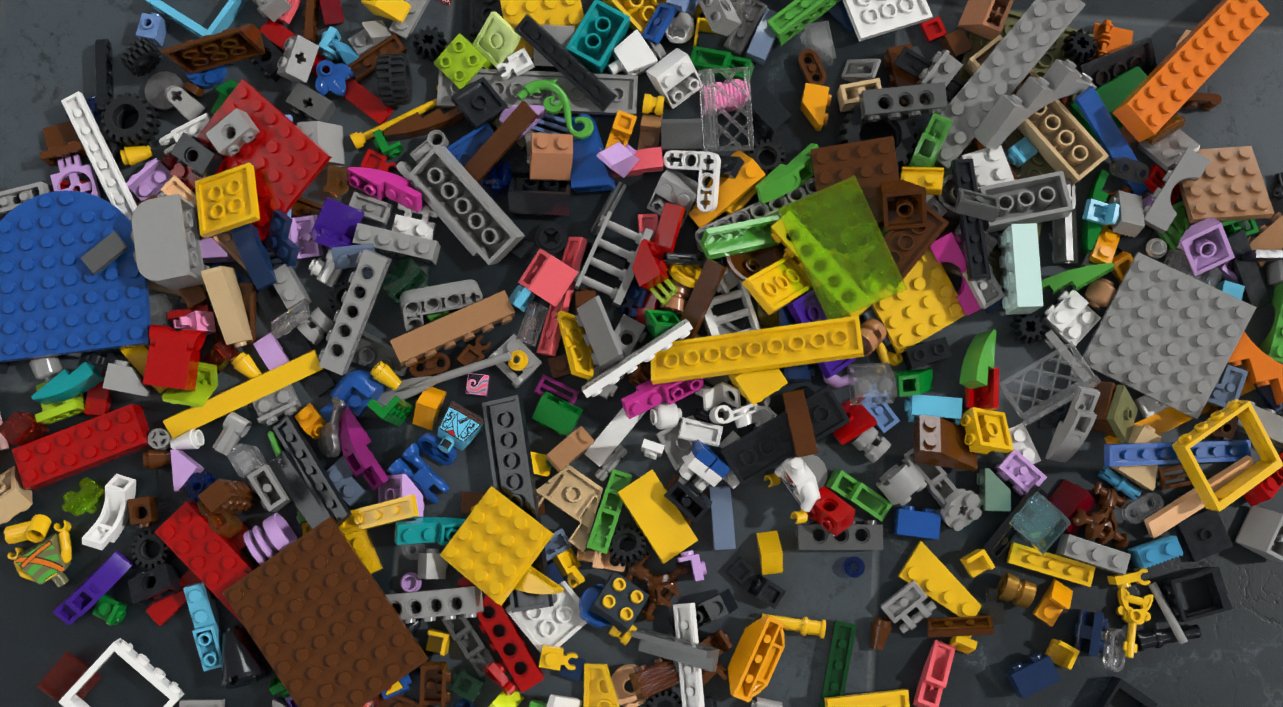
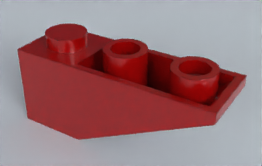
[1242,451,1283,507]

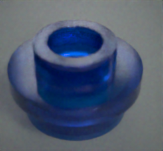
[843,556,865,578]

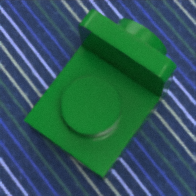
[92,594,127,626]

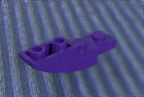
[52,550,133,626]

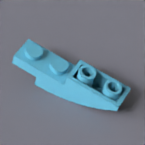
[183,582,223,671]

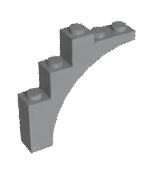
[973,59,1097,150]

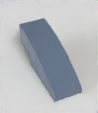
[745,8,778,66]
[709,486,736,550]

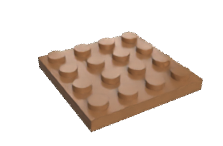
[1173,146,1275,224]

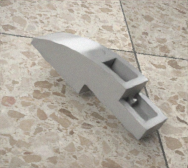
[1045,386,1101,463]

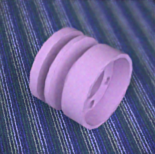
[243,513,298,565]

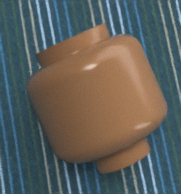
[1084,278,1116,310]

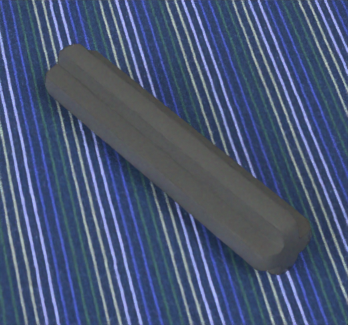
[591,181,626,236]

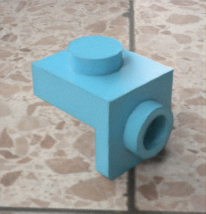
[318,26,342,62]
[1082,199,1120,226]

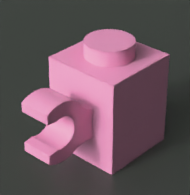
[173,311,216,336]

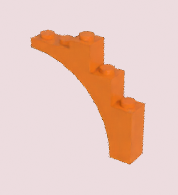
[1227,331,1283,405]

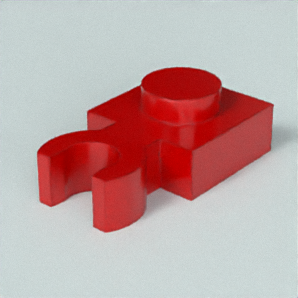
[360,148,398,172]
[482,662,517,695]

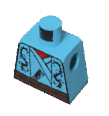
[437,400,485,453]

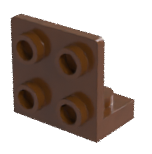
[40,121,88,167]

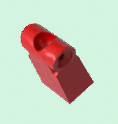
[143,324,206,391]

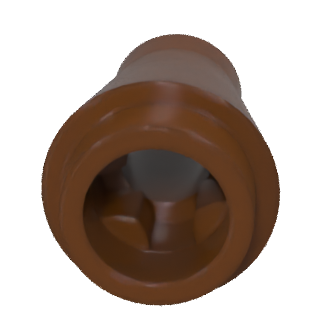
[143,449,171,470]
[870,617,892,650]

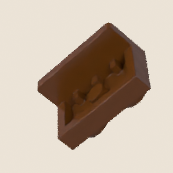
[419,662,451,707]

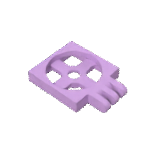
[50,155,101,198]

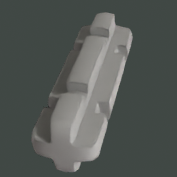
[595,445,627,482]

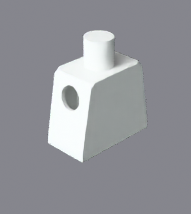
[607,30,658,76]

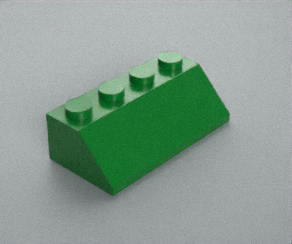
[1069,66,1147,142]

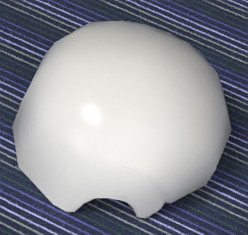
[665,12,694,44]

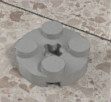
[940,489,982,531]

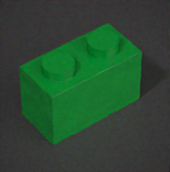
[532,391,583,436]

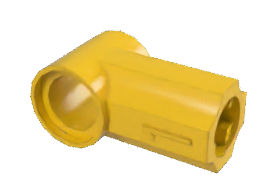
[4,514,52,544]

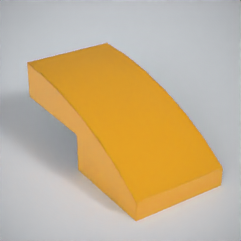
[604,110,637,150]

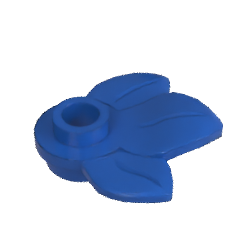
[315,60,354,96]

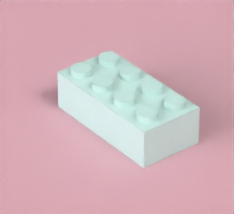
[998,223,1043,315]

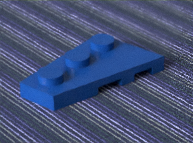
[447,123,494,167]

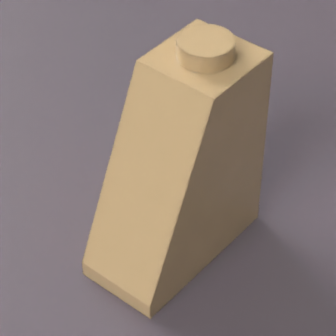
[1109,424,1161,491]

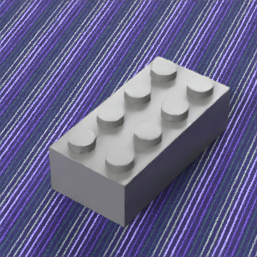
[979,171,1073,233]

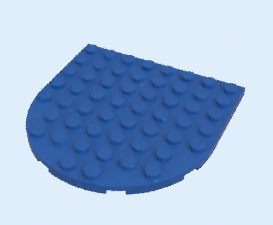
[0,190,151,363]

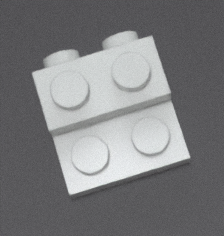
[1041,289,1101,348]

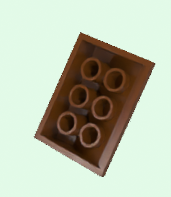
[161,24,266,75]

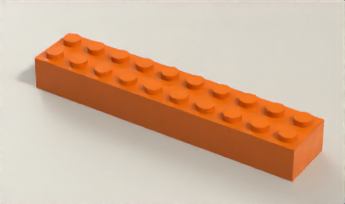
[1112,0,1269,143]

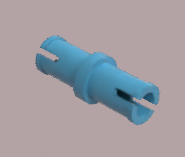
[1098,466,1142,501]

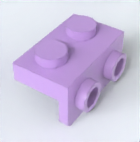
[288,215,323,259]
[676,550,707,581]

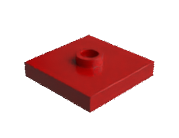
[831,397,877,445]

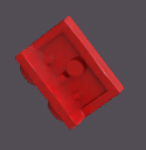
[965,367,999,410]

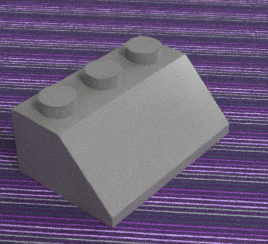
[575,295,624,369]

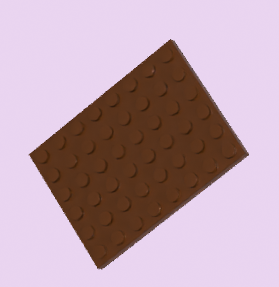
[222,517,428,707]

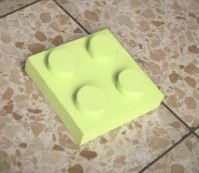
[473,12,522,67]

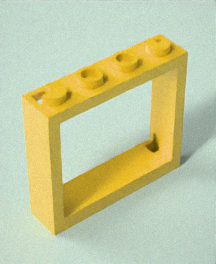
[1172,399,1283,512]

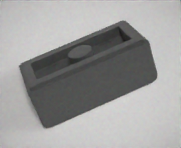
[955,188,1000,222]

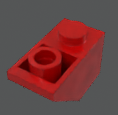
[632,239,668,290]

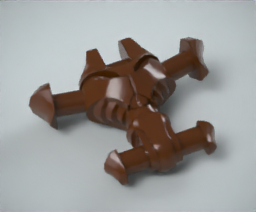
[1072,482,1129,548]
[624,552,690,622]

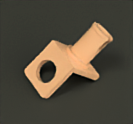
[577,549,627,572]

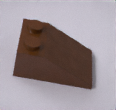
[913,415,978,471]

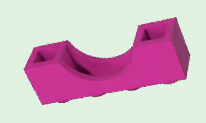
[930,230,981,316]

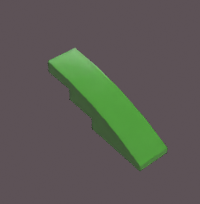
[1041,263,1115,295]
[586,469,632,554]

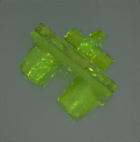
[61,477,105,516]

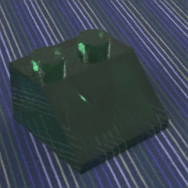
[381,256,429,305]

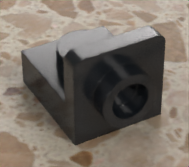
[748,574,786,609]

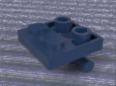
[1073,609,1108,657]

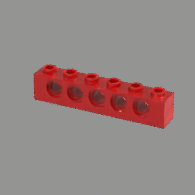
[457,576,545,693]

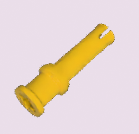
[761,613,826,639]

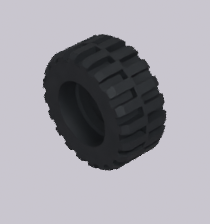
[837,101,918,172]

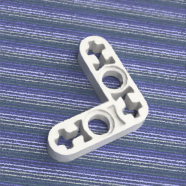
[663,150,721,212]

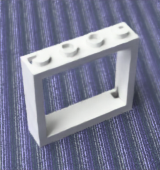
[59,638,184,707]

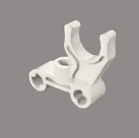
[709,396,777,429]

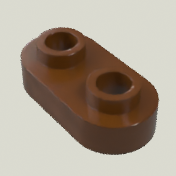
[798,49,826,86]
[409,353,451,377]

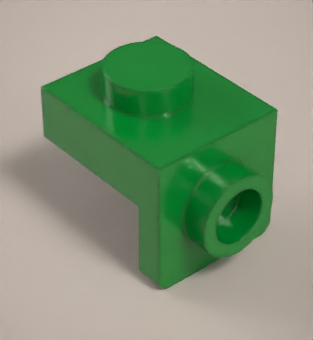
[373,129,404,158]

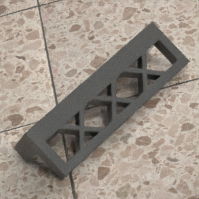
[632,629,720,672]

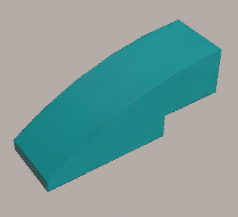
[31,362,105,405]

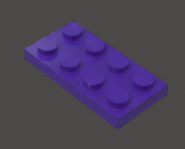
[787,287,856,379]

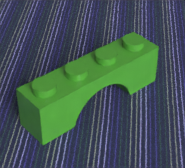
[1260,283,1283,364]

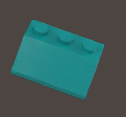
[566,0,630,74]

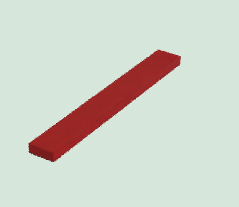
[260,18,394,125]

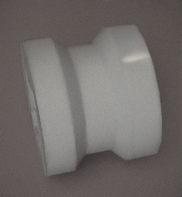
[148,428,173,450]

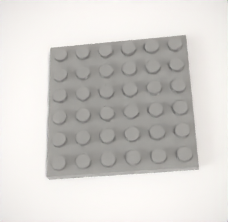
[1079,252,1257,420]

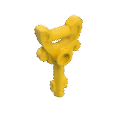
[1116,588,1154,658]

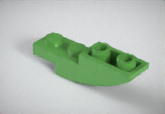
[908,113,954,167]
[755,143,818,204]

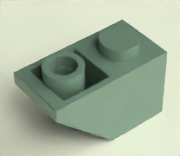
[977,468,1011,512]

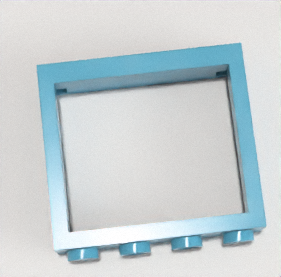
[145,0,248,38]

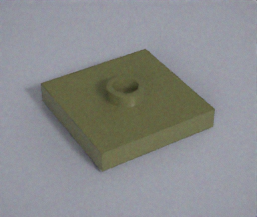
[1106,385,1138,443]

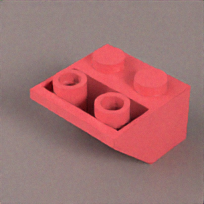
[518,248,578,307]

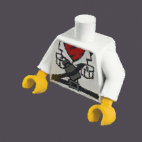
[764,457,821,524]

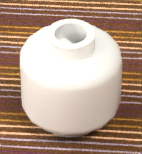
[650,402,682,430]

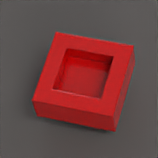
[920,16,947,44]

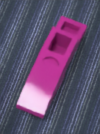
[347,167,422,213]
[621,378,705,419]

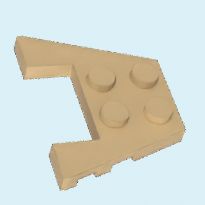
[536,465,603,553]

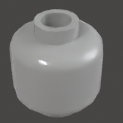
[29,356,63,382]

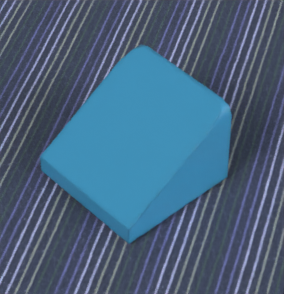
[331,39,359,65]

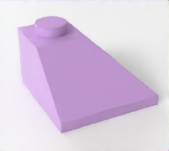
[1180,216,1235,276]
[378,474,424,517]

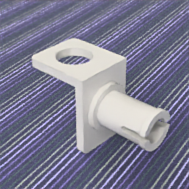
[695,382,741,411]

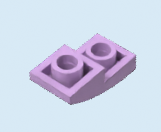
[253,332,290,370]

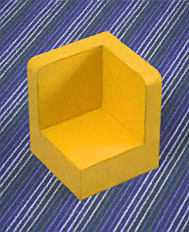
[960,549,995,578]
[426,628,451,656]
[1045,638,1080,670]

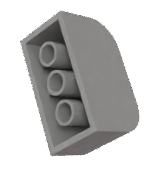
[131,194,205,290]

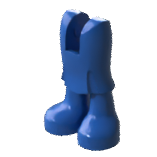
[387,443,450,504]

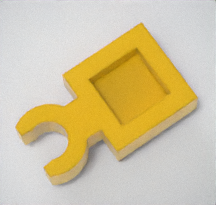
[539,644,578,671]

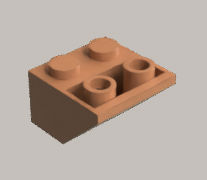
[957,0,1014,40]

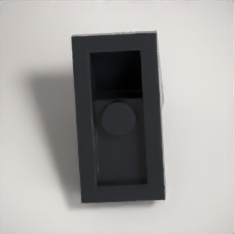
[510,237,539,267]

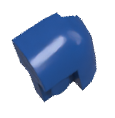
[329,370,387,418]

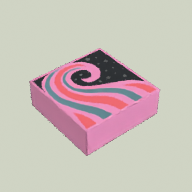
[466,373,489,396]

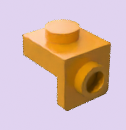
[294,403,327,440]

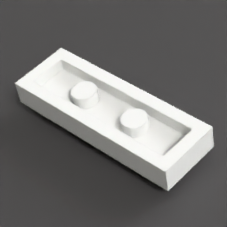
[641,439,665,460]

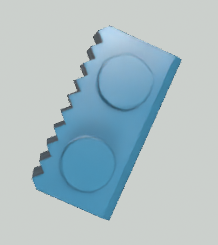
[1128,535,1183,569]

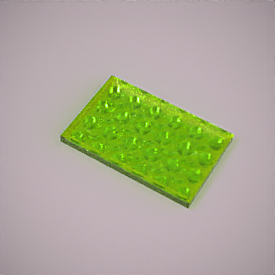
[778,176,907,320]

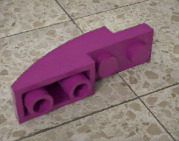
[339,407,389,491]

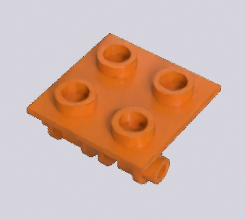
[1090,20,1134,60]

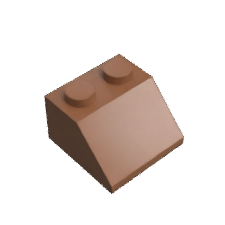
[529,133,573,181]

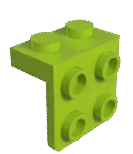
[162,362,218,407]

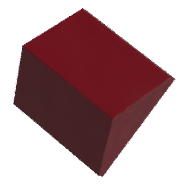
[1039,479,1098,536]

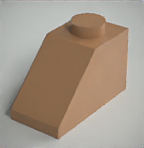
[545,426,595,472]

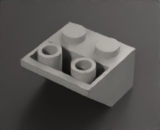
[647,168,698,228]
[1234,505,1283,562]

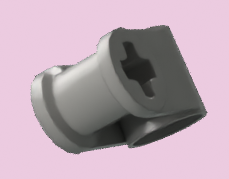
[164,85,205,121]

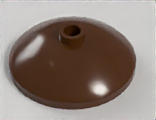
[725,246,784,282]

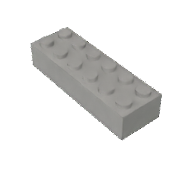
[408,146,525,265]

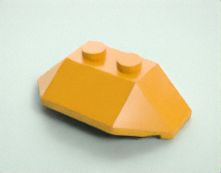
[727,615,785,702]

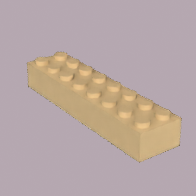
[964,35,1109,187]

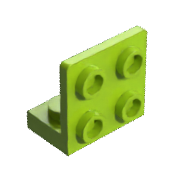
[434,33,493,90]
[35,380,86,425]

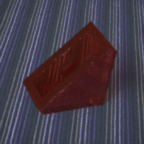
[204,340,241,375]

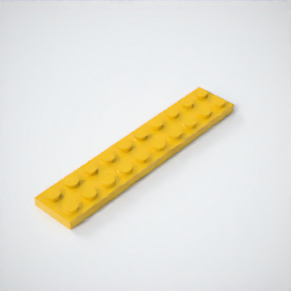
[650,315,864,385]

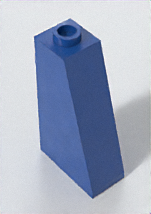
[571,114,616,193]

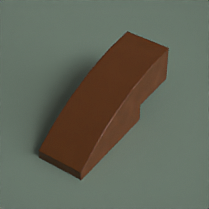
[782,389,818,458]

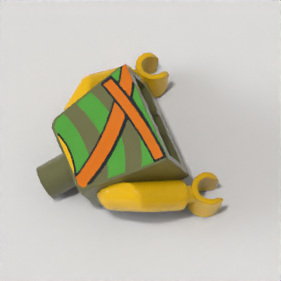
[7,520,72,588]

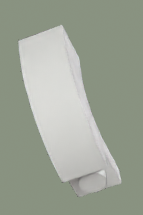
[82,474,136,550]

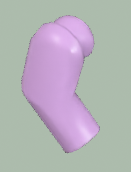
[822,374,853,389]

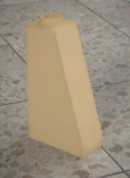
[201,266,253,348]

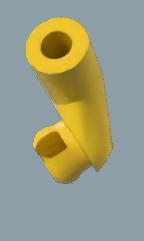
[876,342,903,366]

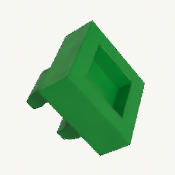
[269,676,291,699]

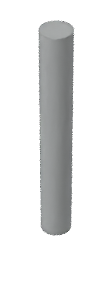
[1148,582,1188,645]

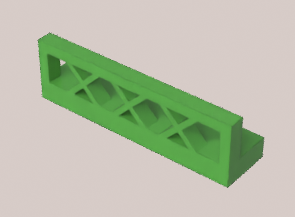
[767,0,841,46]
[700,215,780,259]

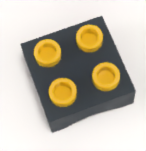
[589,571,650,634]

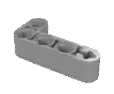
[399,279,483,332]

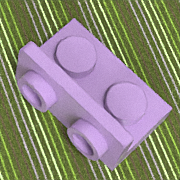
[126,158,172,201]
[994,449,1047,496]

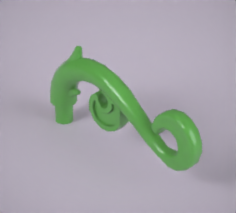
[517,79,594,140]

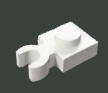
[496,48,535,80]

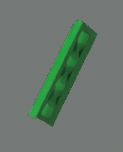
[366,395,415,427]

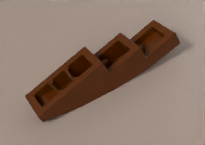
[383,107,466,141]

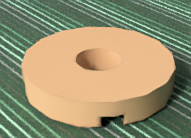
[611,664,648,707]

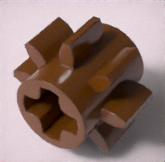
[626,361,651,385]

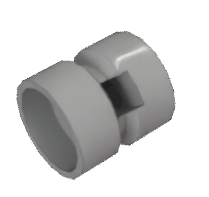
[297,307,335,346]
[851,427,891,463]

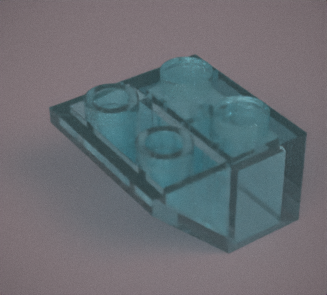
[1009,492,1071,555]

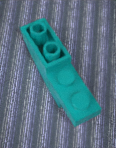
[394,517,466,545]

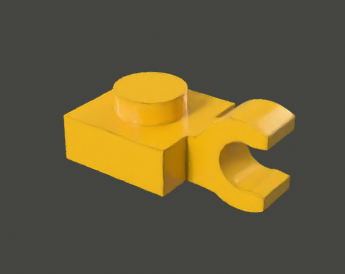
[552,548,585,588]
[1107,569,1151,588]

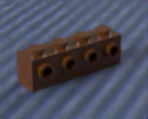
[198,479,259,514]

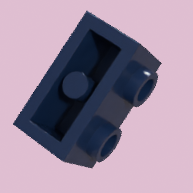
[1005,653,1061,699]

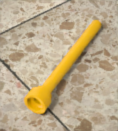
[350,99,437,149]

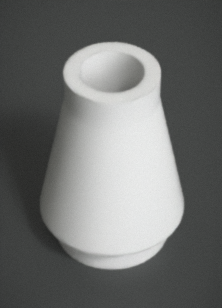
[170,429,204,450]

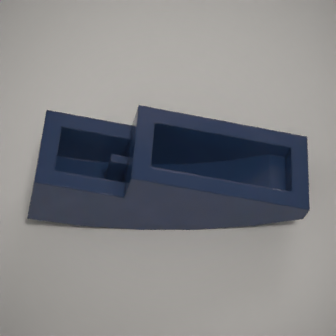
[231,223,277,291]

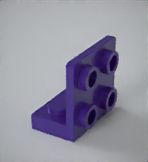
[310,198,364,248]

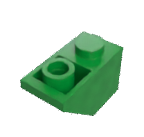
[891,368,933,397]

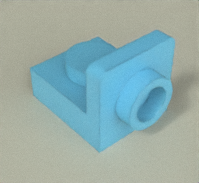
[1005,137,1038,168]
[509,285,536,312]

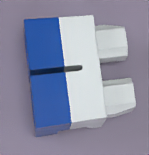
[679,439,731,491]

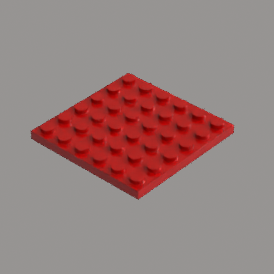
[169,79,332,244]

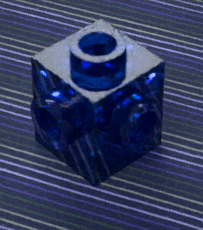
[184,471,217,503]

